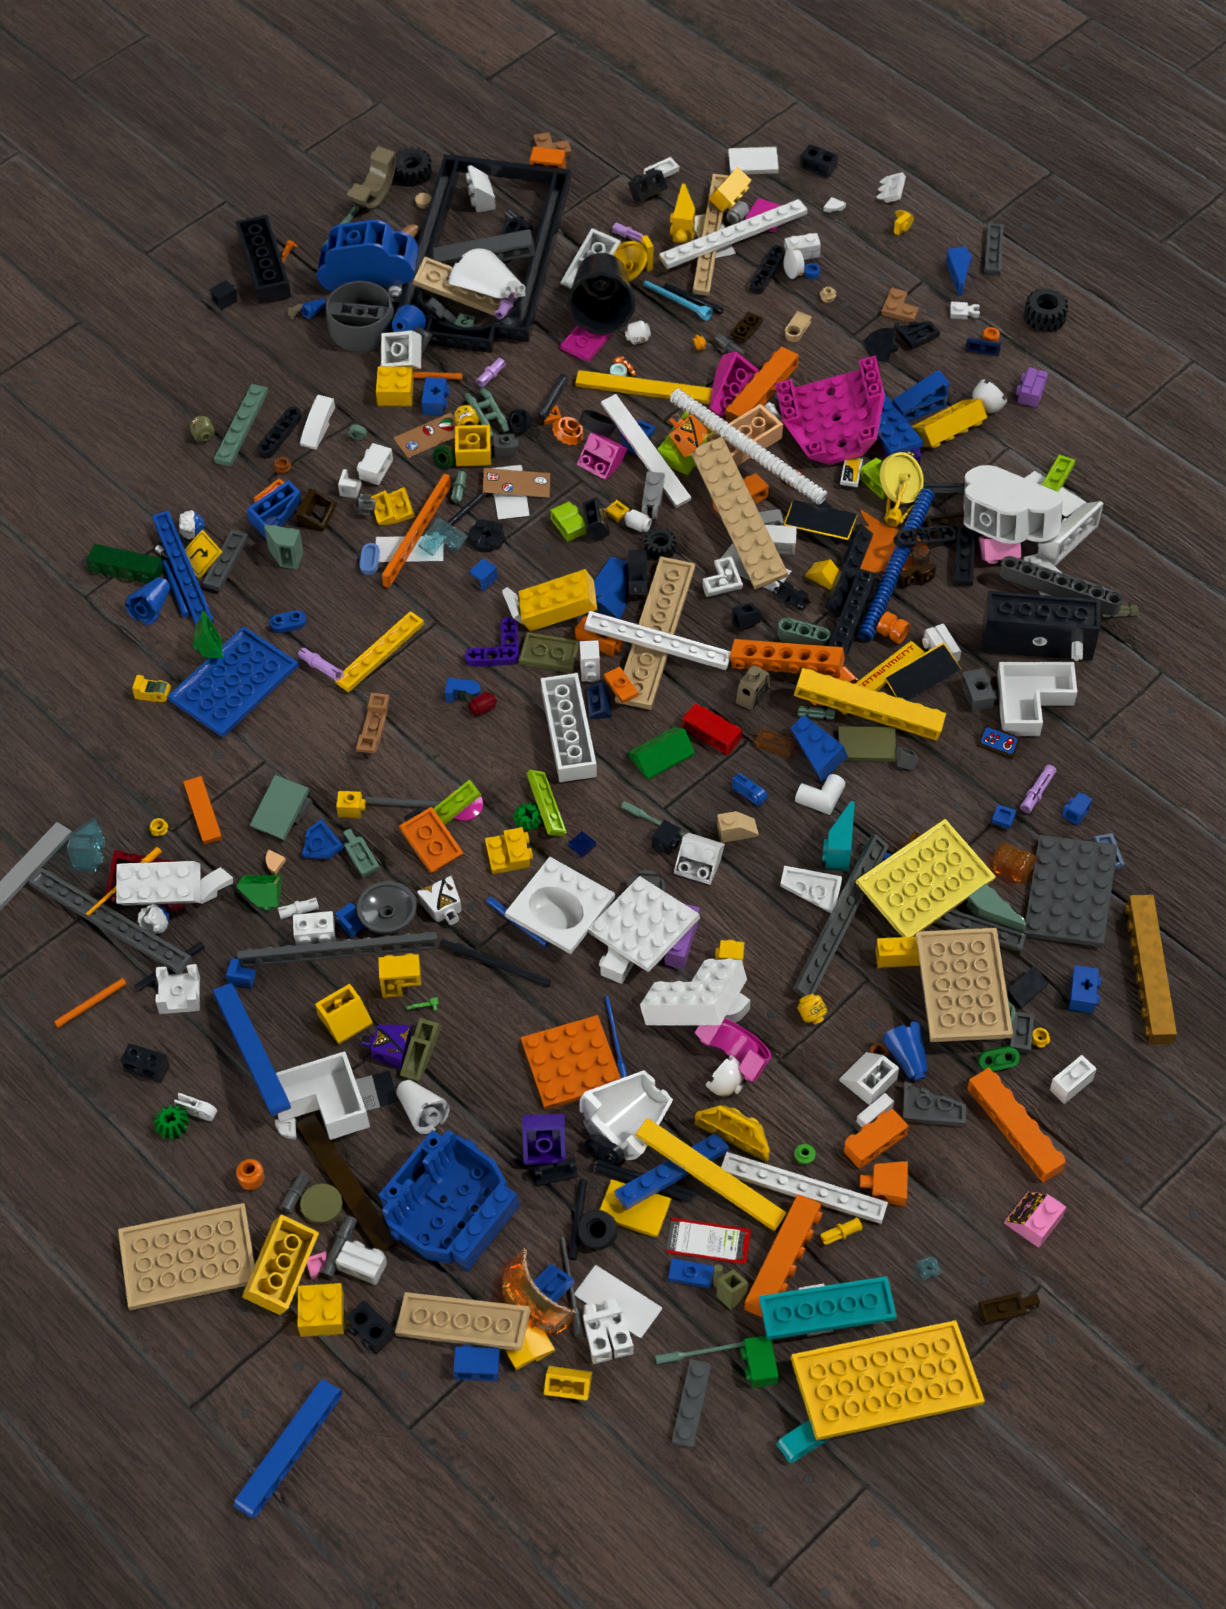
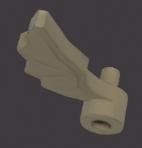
[288,303,304,319]

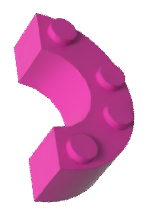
[695,1018,771,1082]

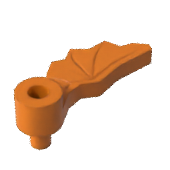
[281,240,298,263]
[613,356,636,377]

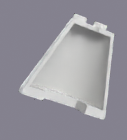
[449,248,525,298]
[580,1070,673,1160]

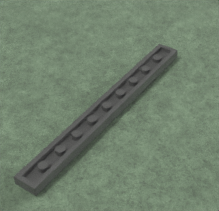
[793,834,889,997]
[29,867,192,975]
[237,932,438,968]

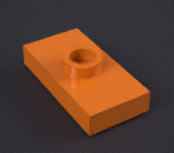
[604,667,639,704]

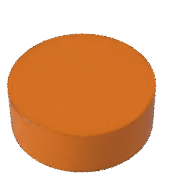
[982,327,1000,342]

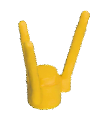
[884,481,913,527]

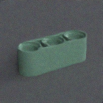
[778,618,830,646]

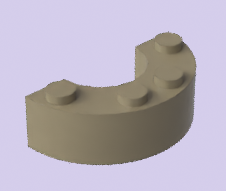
[347,146,396,208]

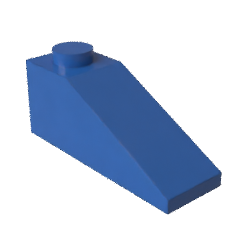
[946,246,972,296]

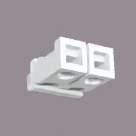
[583,1298,634,1364]

